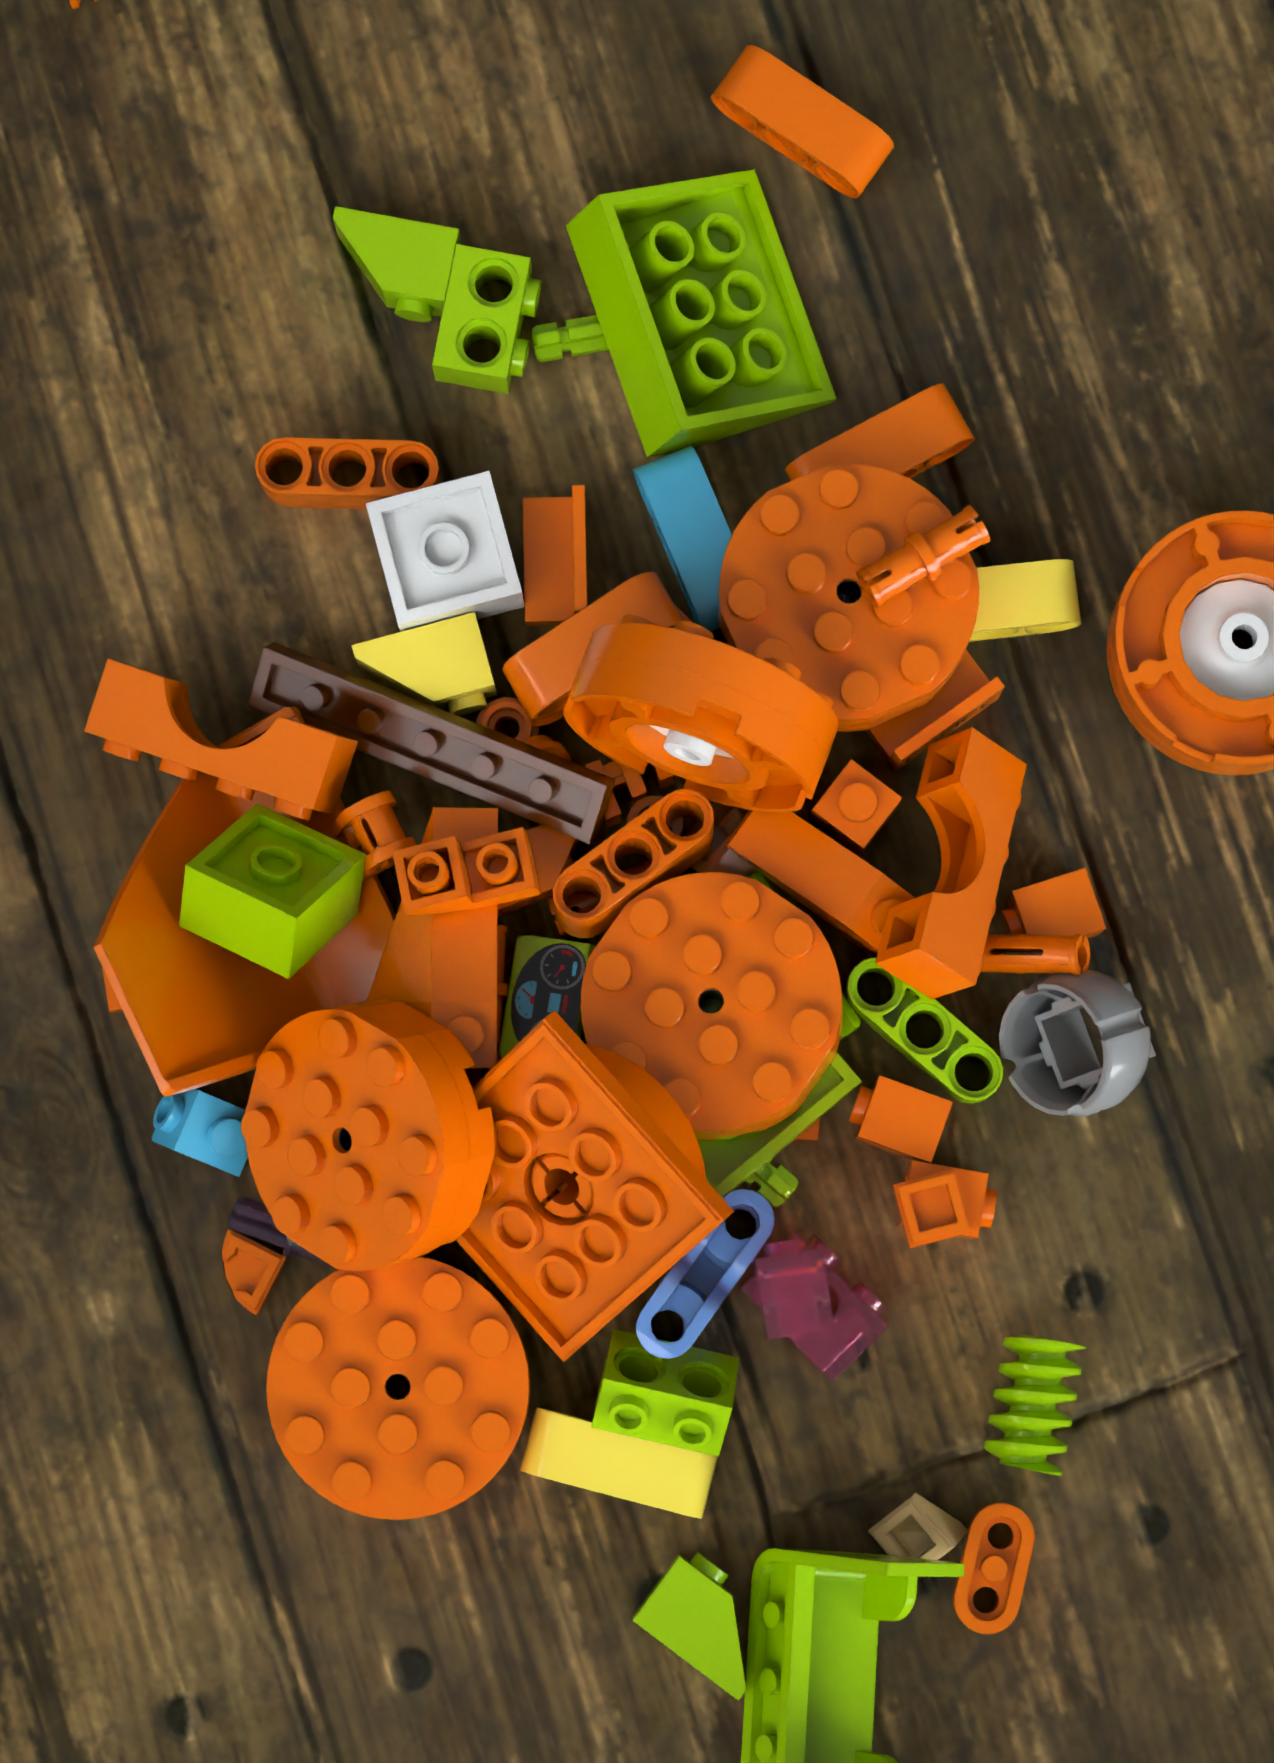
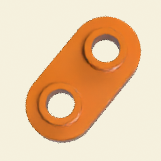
[952,1502,1035,1634]

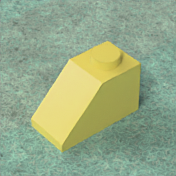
[351,612,497,716]

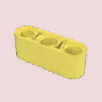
[969,559,1082,642]
[520,1407,718,1519]

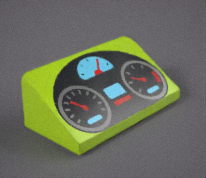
[498,935,596,1060]

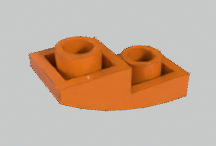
[392,827,541,916]

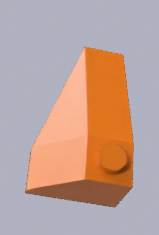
[366,807,498,1068]

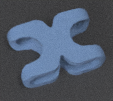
[636,1189,775,1359]

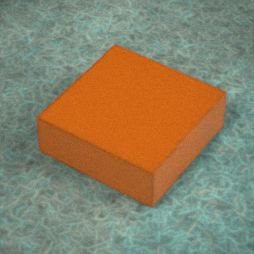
[892,1168,974,1249]

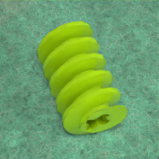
[983,1335,1086,1476]

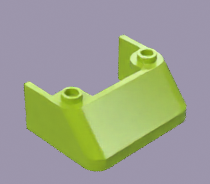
[741,1548,965,1763]

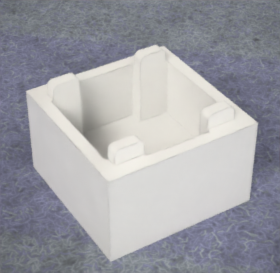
[366,471,525,632]

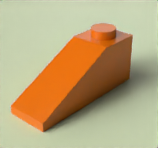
[724,810,915,958]

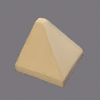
[868,1493,967,1560]

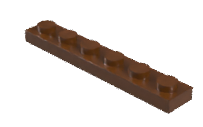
[248,642,616,844]

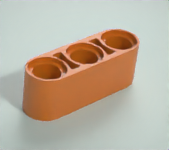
[711,45,894,198]
[785,383,975,481]
[255,437,442,509]
[502,572,684,726]
[553,789,714,939]

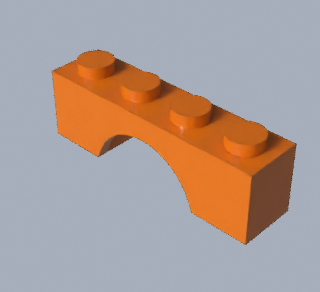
[84,659,358,821]
[875,727,1027,999]

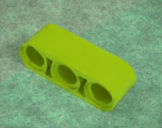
[845,957,1003,1104]

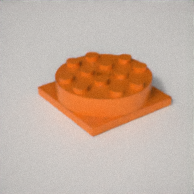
[456,1010,734,1362]

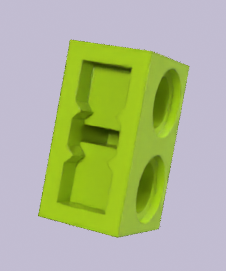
[432,244,542,394]
[591,1329,740,1457]

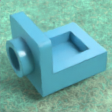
[152,1089,248,1177]

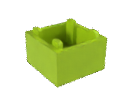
[179,803,366,979]

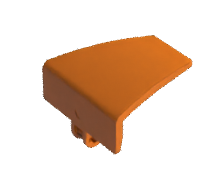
[93,707,417,1097]

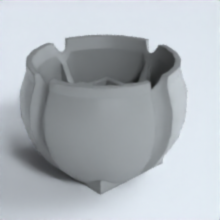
[999,970,1156,1117]

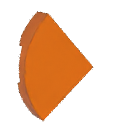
[222,1229,288,1315]

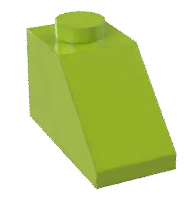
[333,206,462,322]
[632,1552,746,1701]

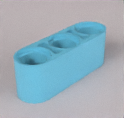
[633,445,732,632]

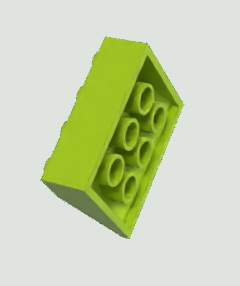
[566,169,837,457]

